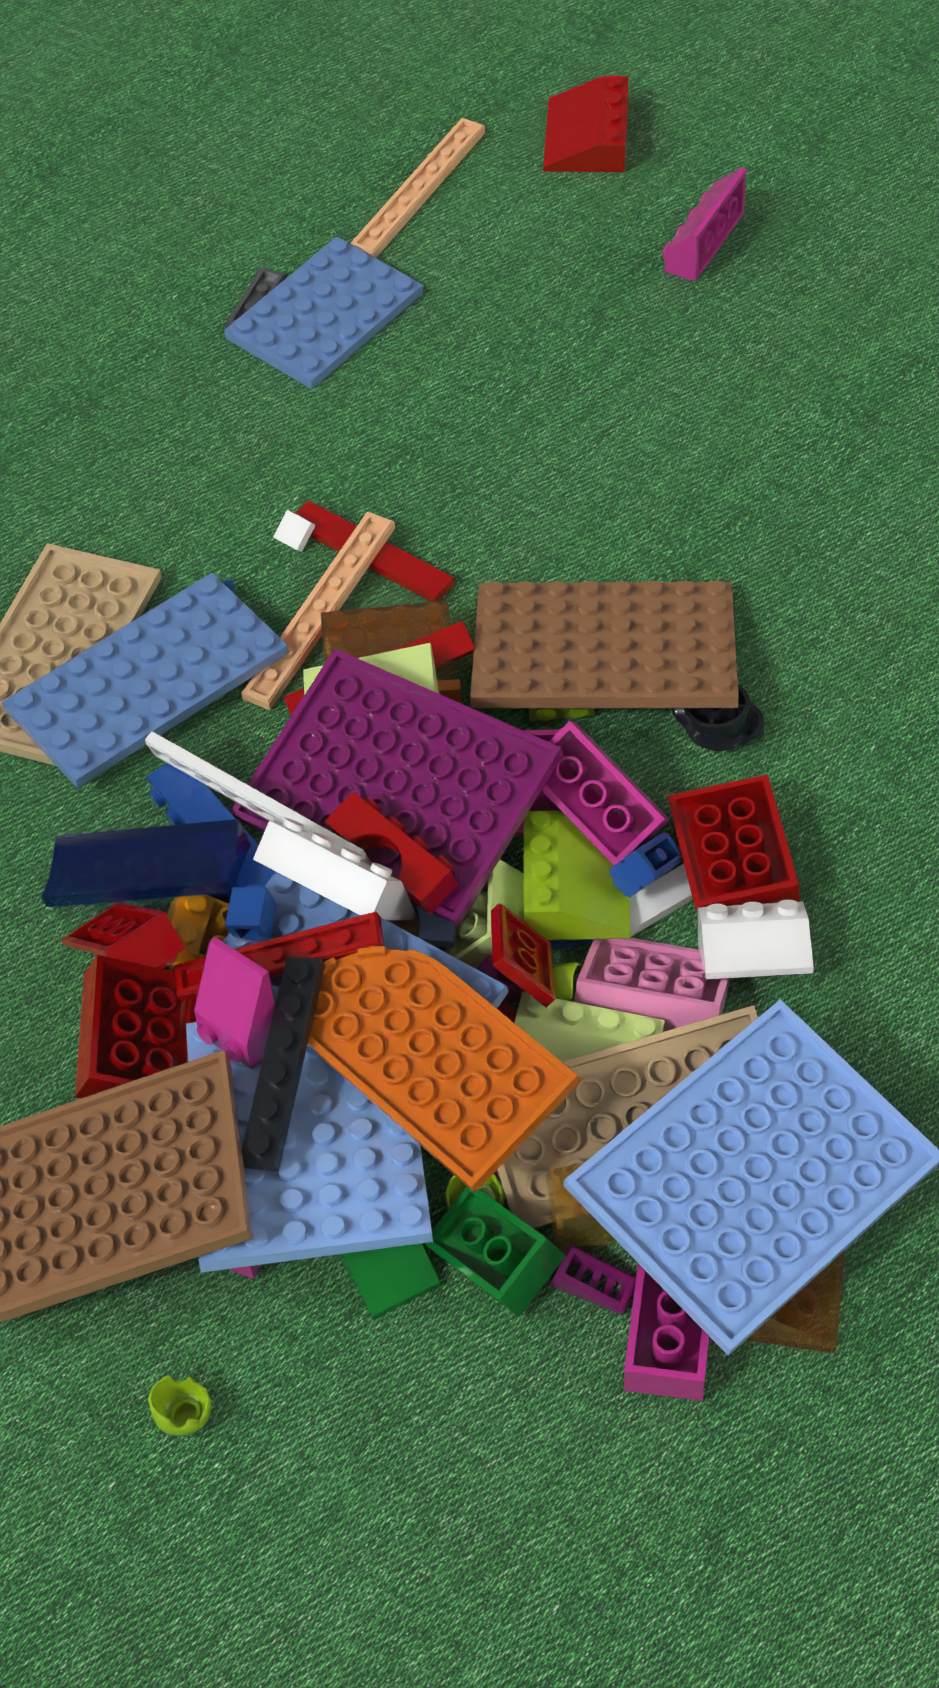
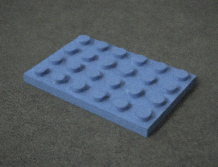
[224,237,423,390]

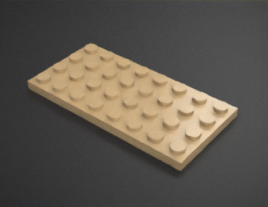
[0,543,162,766]
[496,1005,758,1229]

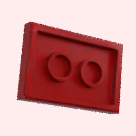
[491,903,555,1008]

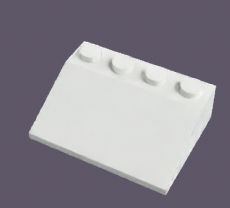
[253,818,416,920]

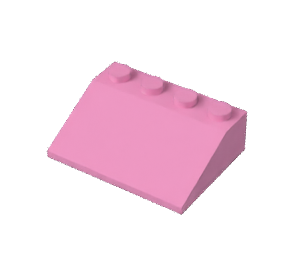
[574,938,730,1032]

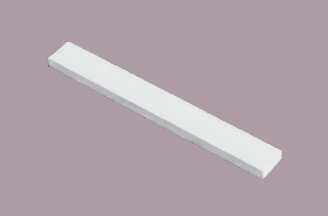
[145,731,372,865]

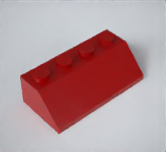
[60,902,186,969]

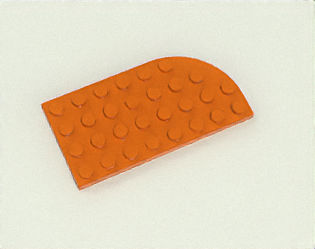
[275,946,581,1193]

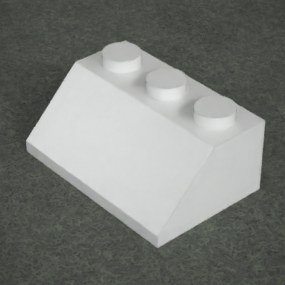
[698,899,814,979]

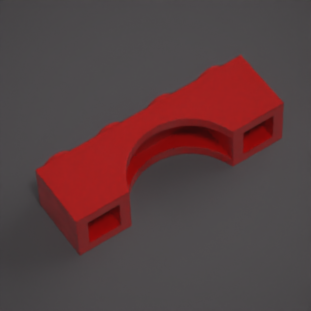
[324,792,459,915]

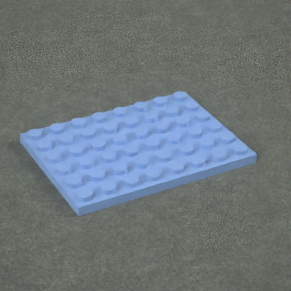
[563,999,939,1356]
[186,1022,433,1273]

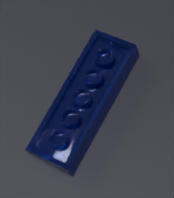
[41,819,251,907]

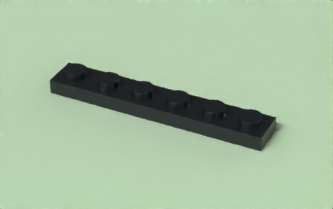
[242,957,325,1171]

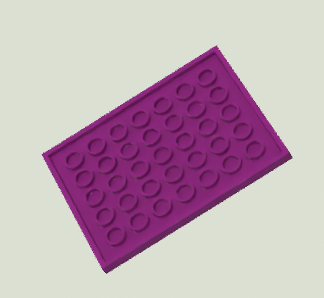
[230,648,563,926]

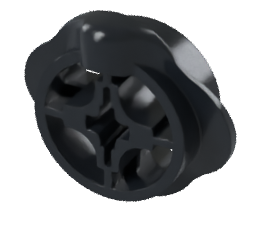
[672,684,764,751]

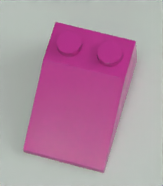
[194,937,275,1069]

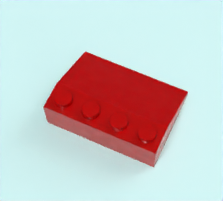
[543,75,629,172]
[667,774,800,911]
[75,954,197,1099]

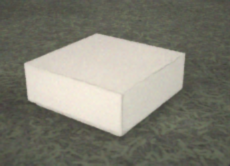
[273,510,316,552]

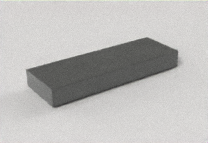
[226,267,287,328]

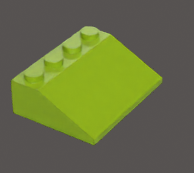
[524,810,631,940]

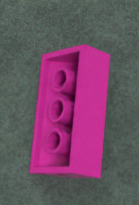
[662,167,746,282]
[542,721,671,865]

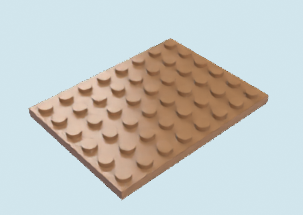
[470,580,739,708]
[0,1050,253,1323]

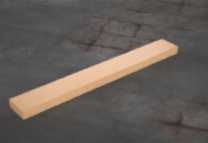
[350,118,485,258]
[241,512,395,710]

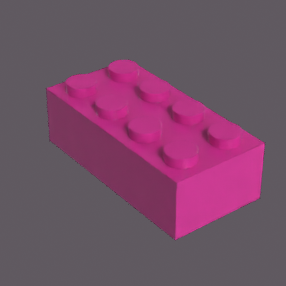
[624,1264,710,1401]

